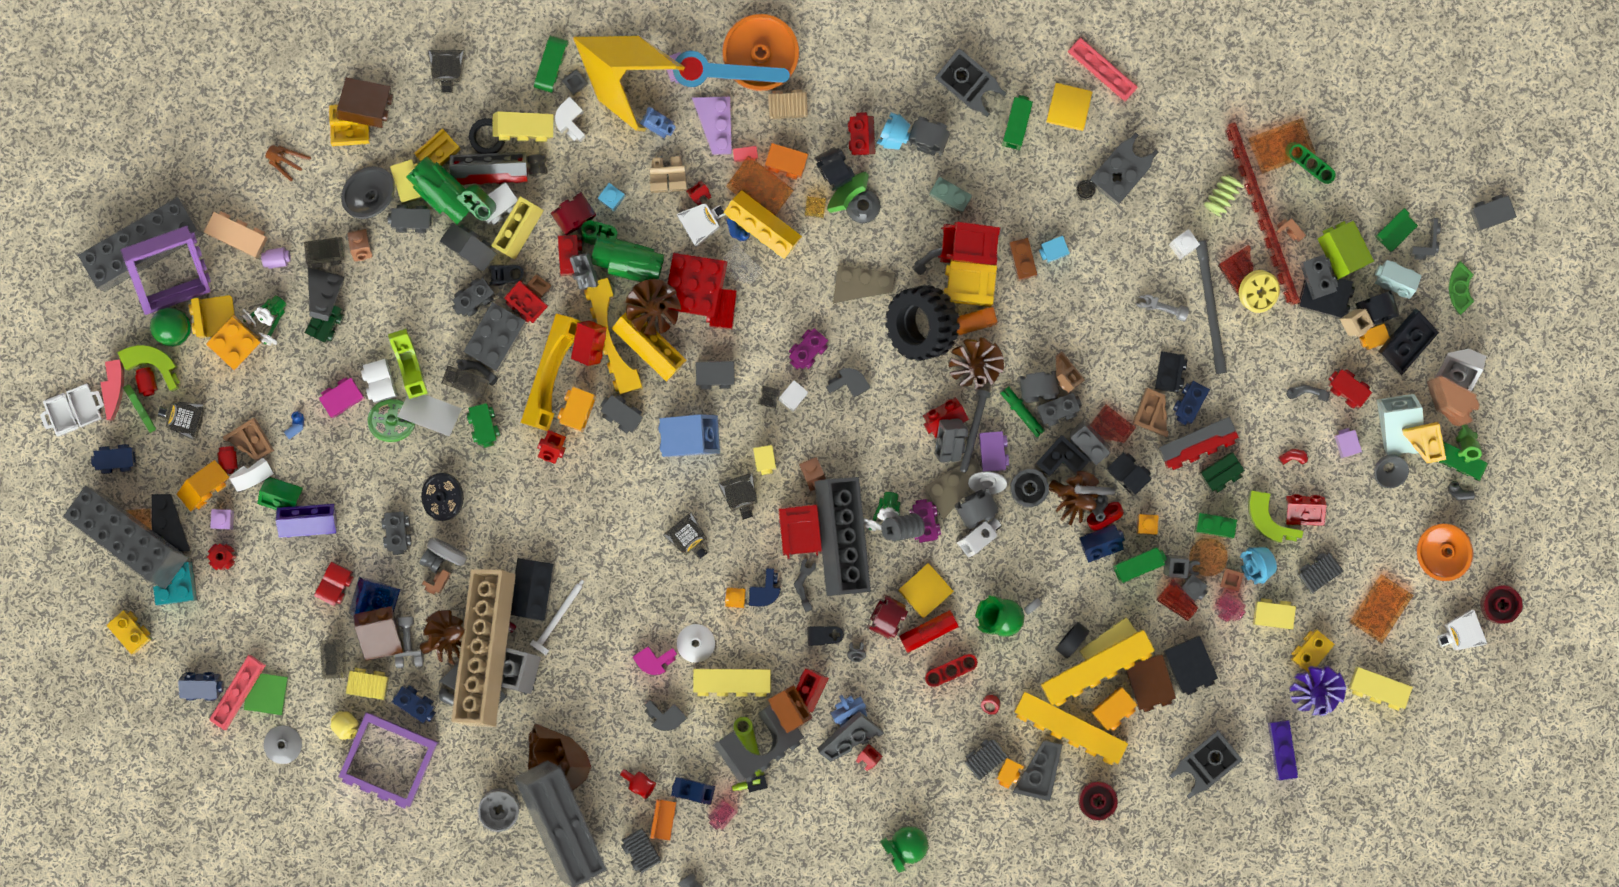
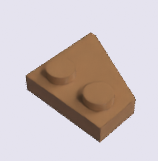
[1056,352,1085,393]
[1132,388,1168,437]
[223,418,274,461]

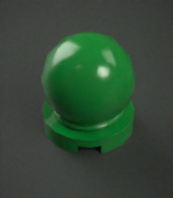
[150,307,192,347]
[975,595,1025,637]
[880,826,929,873]

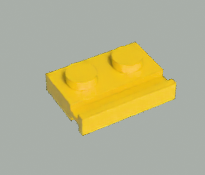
[414,128,461,166]

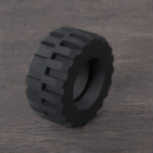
[885,285,960,361]

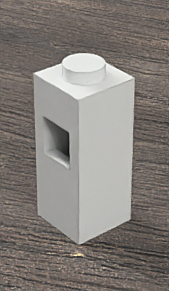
[1169,229,1200,260]

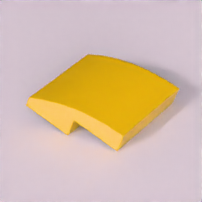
[1046,83,1093,131]
[329,105,370,146]
[898,563,954,619]

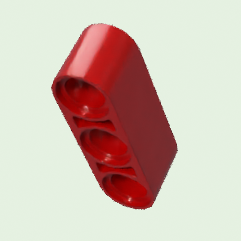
[925,654,978,687]

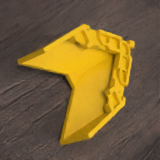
[573,36,685,132]

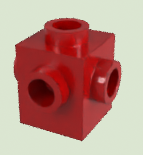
[537,430,566,464]
[207,543,237,571]

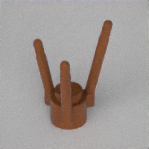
[265,145,311,181]

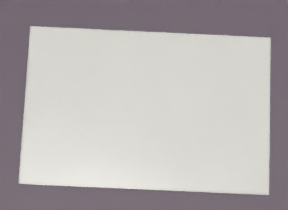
[398,394,462,437]

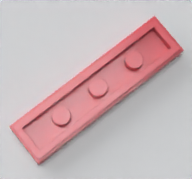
[1068,37,1138,102]
[209,655,266,730]

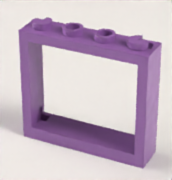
[121,226,211,315]
[338,712,439,809]

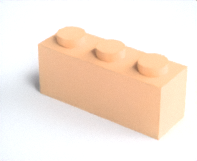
[204,211,268,259]

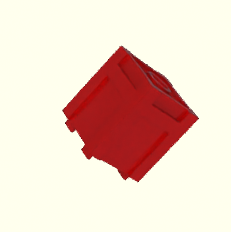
[938,222,1000,266]
[778,505,822,559]

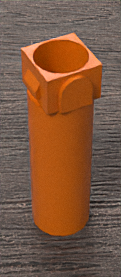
[957,307,998,336]

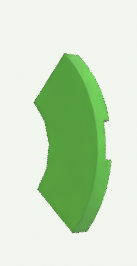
[827,171,869,213]
[1449,261,1474,315]
[123,384,156,433]

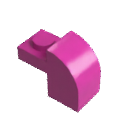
[632,646,677,675]

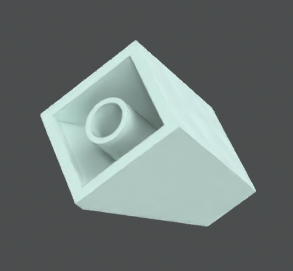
[1377,394,1424,456]

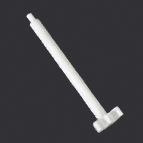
[530,579,584,655]

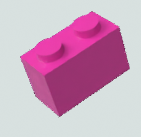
[319,377,365,418]

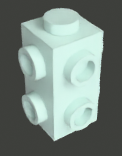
[1375,260,1422,299]

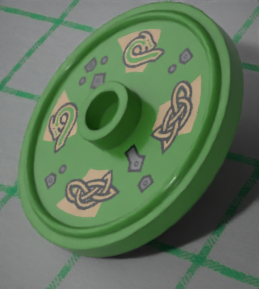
[367,399,415,442]

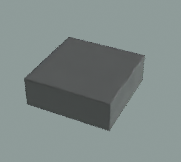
[562,68,589,95]

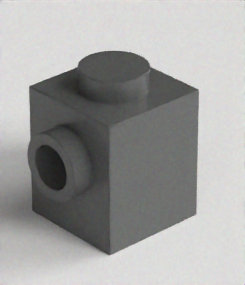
[1179,574,1207,602]

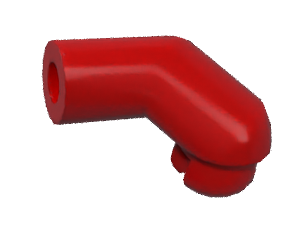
[1278,448,1308,465]

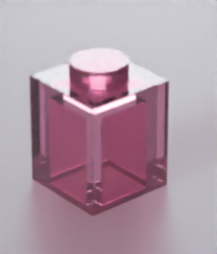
[708,799,738,830]

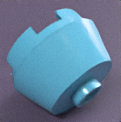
[877,112,911,150]
[1240,547,1277,584]

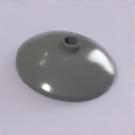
[341,166,395,219]

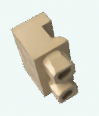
[650,156,687,193]

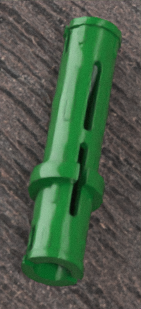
[1000,386,1045,438]

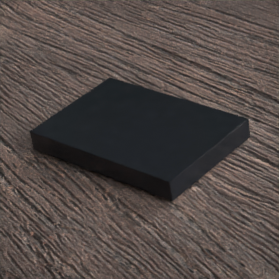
[1378,308,1439,376]

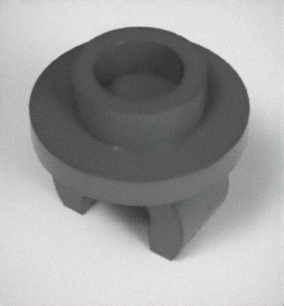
[847,642,866,662]

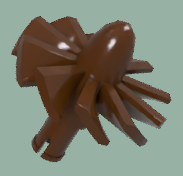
[625,279,681,335]
[948,337,1004,390]
[1049,471,1099,525]
[420,610,465,665]

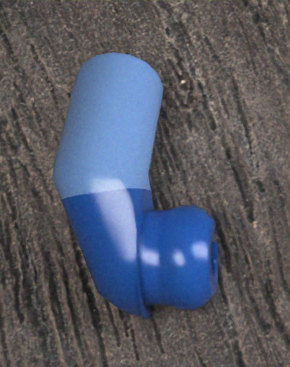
[284,411,305,439]

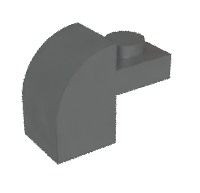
[826,368,870,398]
[644,700,688,731]

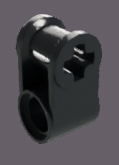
[488,265,526,286]
[807,626,844,646]

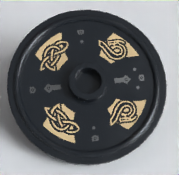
[421,473,464,521]

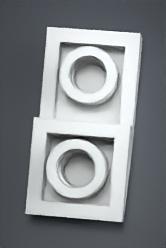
[229,458,274,492]

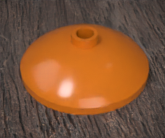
[1417,523,1473,581]

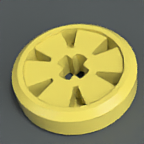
[1239,270,1280,313]

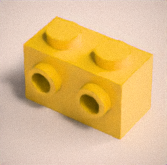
[106,610,151,654]
[1291,630,1335,674]

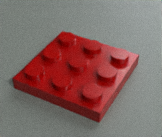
[665,253,728,318]

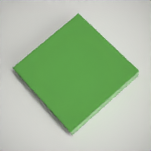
[244,673,288,715]

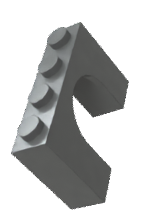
[713,705,804,783]

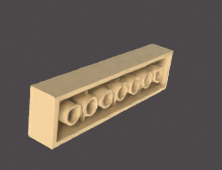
[451,569,516,727]

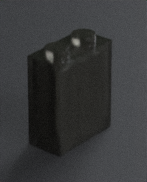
[320,639,347,679]

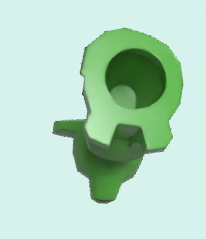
[1456,424,1482,462]

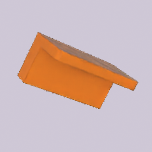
[650,799,676,840]

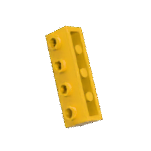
[724,190,802,259]
[611,312,687,382]

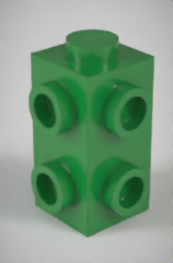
[466,403,500,448]

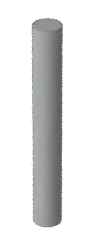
[1075,486,1115,495]

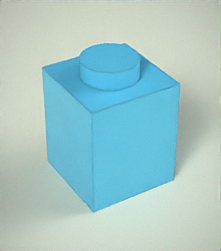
[598,183,626,211]
[1039,236,1070,263]

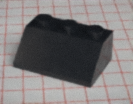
[510,558,555,621]

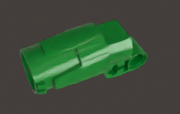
[406,156,496,224]
[581,220,665,282]

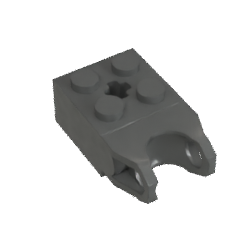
[934,48,1007,117]
[1089,132,1159,206]
[1169,730,1243,799]

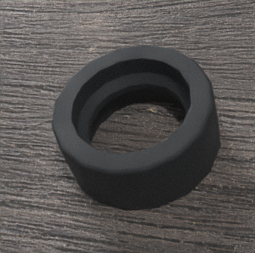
[469,118,505,154]
[1056,622,1090,659]

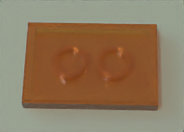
[1248,118,1316,174]
[726,156,794,216]
[1349,574,1414,644]

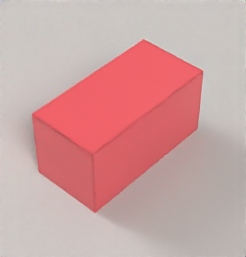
[733,146,758,162]

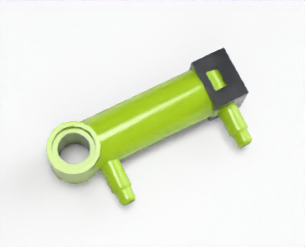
[721,716,768,793]

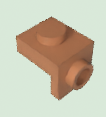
[347,229,372,262]
[799,457,826,491]

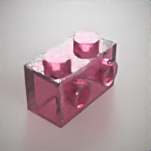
[1212,592,1246,623]

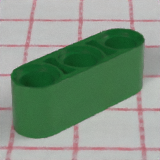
[534,35,569,93]
[1285,142,1336,184]
[1439,442,1488,481]

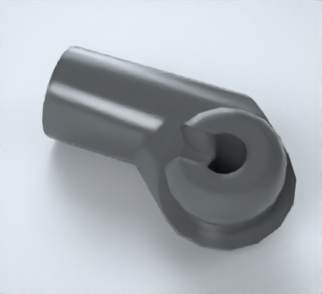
[1448,481,1475,500]
[1092,495,1108,521]

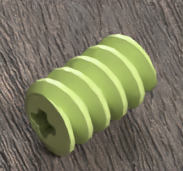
[1204,174,1244,217]

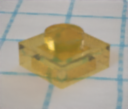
[805,196,826,218]

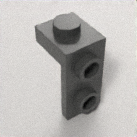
[1410,218,1441,260]

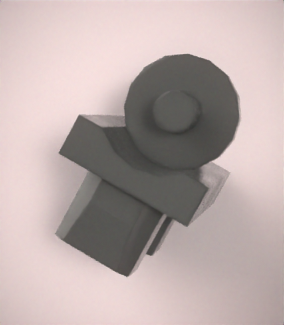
[570,253,599,289]

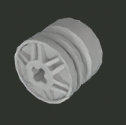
[478,788,520,832]

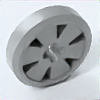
[427,537,468,566]

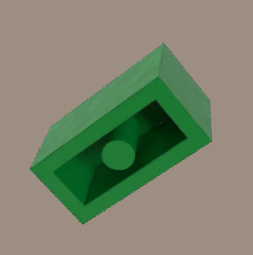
[1194,513,1238,539]

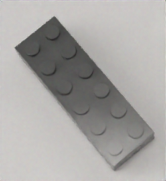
[814,477,871,596]

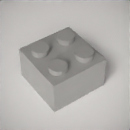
[501,648,541,694]

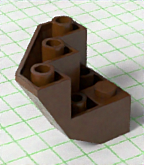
[528,724,592,792]

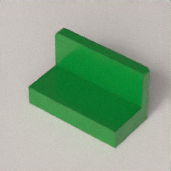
[1375,208,1418,252]
[257,477,303,510]

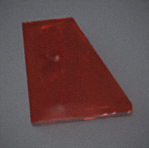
[1217,245,1254,297]
[1090,405,1136,443]
[1156,579,1198,621]

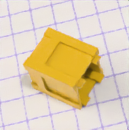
[943,261,997,307]

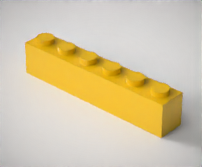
[1040,630,1155,706]
[1014,692,1128,766]

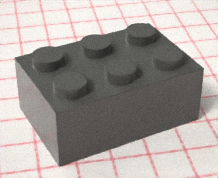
[463,302,527,372]

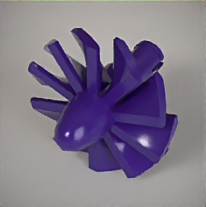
[1289,666,1346,716]

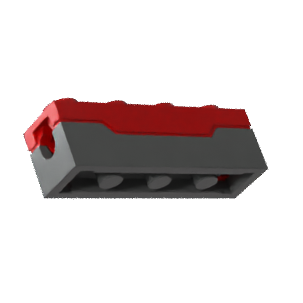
[449,152,528,185]
[1158,417,1239,470]

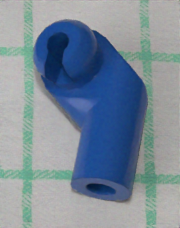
[726,218,750,241]

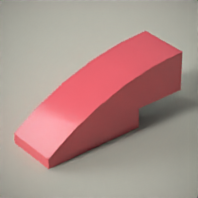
[100,359,124,421]

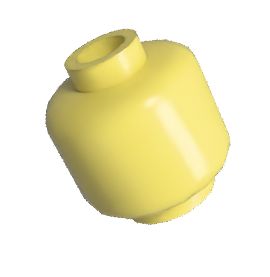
[330,711,359,740]

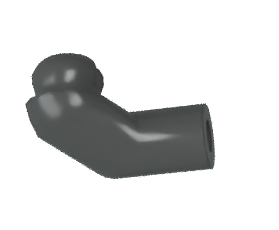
[439,688,455,706]

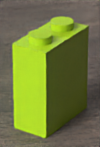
[1317,220,1374,279]

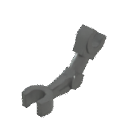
[794,558,816,612]

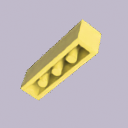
[693,669,771,697]

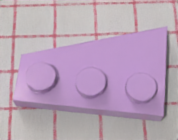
[692,97,732,155]

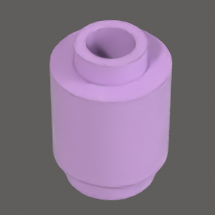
[261,247,291,269]

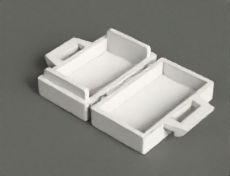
[40,383,104,437]

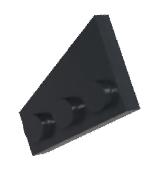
[151,494,191,552]

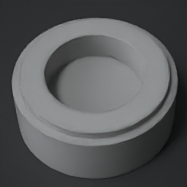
[1024,598,1043,615]

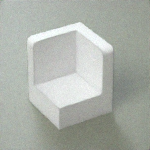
[779,381,808,412]

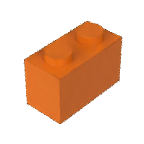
[765,143,808,180]

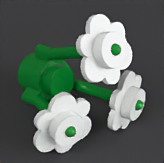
[242,295,286,345]
[864,492,901,541]

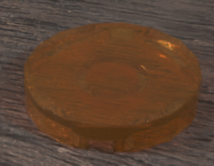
[1189,538,1228,576]

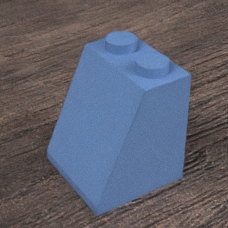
[658,414,720,457]

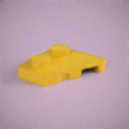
[1402,422,1446,464]

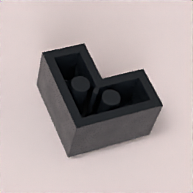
[1035,435,1090,477]
[1106,452,1152,496]

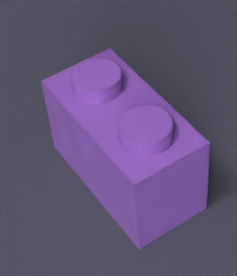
[979,431,1009,472]

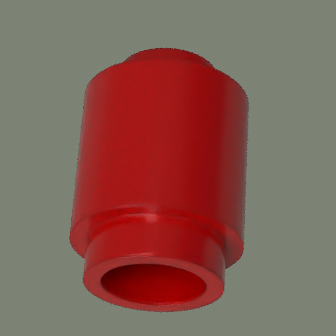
[135,367,158,397]
[217,446,238,475]

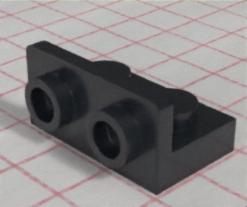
[1155,351,1188,393]

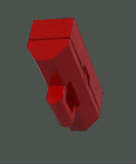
[899,610,959,653]

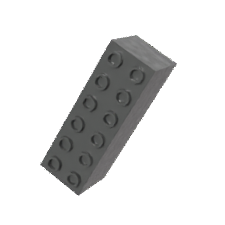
[78,197,204,292]
[62,485,188,589]
[514,760,607,887]

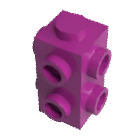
[788,328,829,370]
[909,499,941,543]

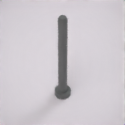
[960,390,991,473]

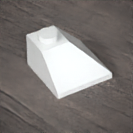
[1435,349,1486,392]

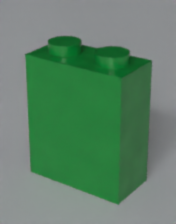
[1001,95,1033,151]
[1112,547,1167,584]

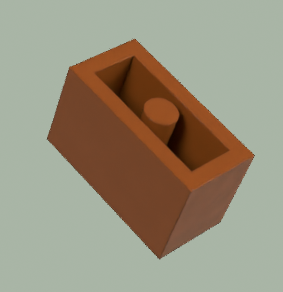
[1008,238,1038,281]
[768,685,813,733]

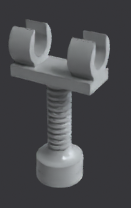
[1136,295,1189,322]
[395,617,423,668]

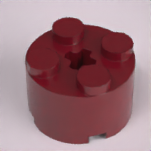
[550,192,596,235]
[1480,585,1523,624]
[867,594,908,639]
[1078,781,1118,821]

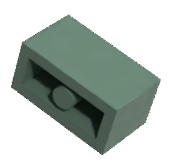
[929,177,972,214]

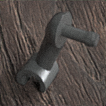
[914,247,942,275]
[456,359,498,386]
[1286,385,1330,402]

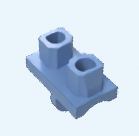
[640,107,676,139]
[831,695,867,726]

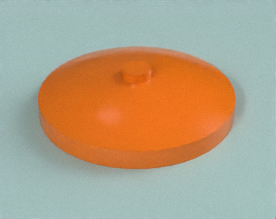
[722,14,799,91]

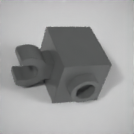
[1163,555,1200,578]

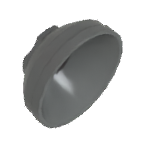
[846,189,880,224]
[1374,454,1409,488]

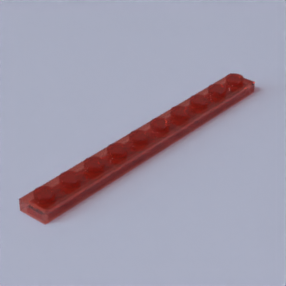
[1225,122,1300,306]

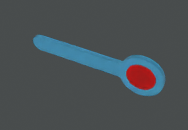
[673,51,790,87]

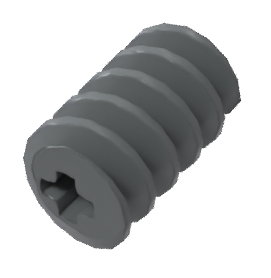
[881,513,925,542]

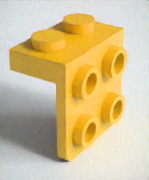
[189,295,235,338]

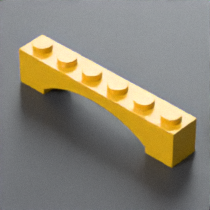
[584,277,643,395]
[520,314,582,431]

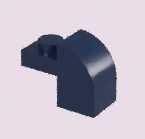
[749,568,781,607]
[671,777,716,805]

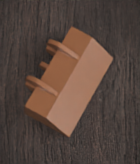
[1426,376,1479,426]

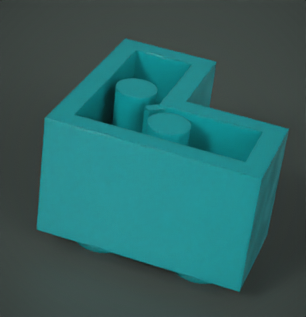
[153,562,197,606]

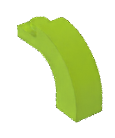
[388,329,428,399]
[117,345,180,392]
[1248,490,1303,543]

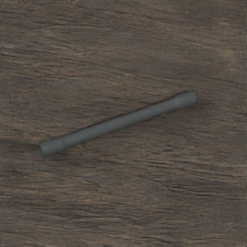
[1196,240,1227,374]

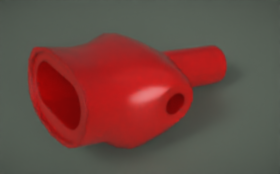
[620,769,656,799]

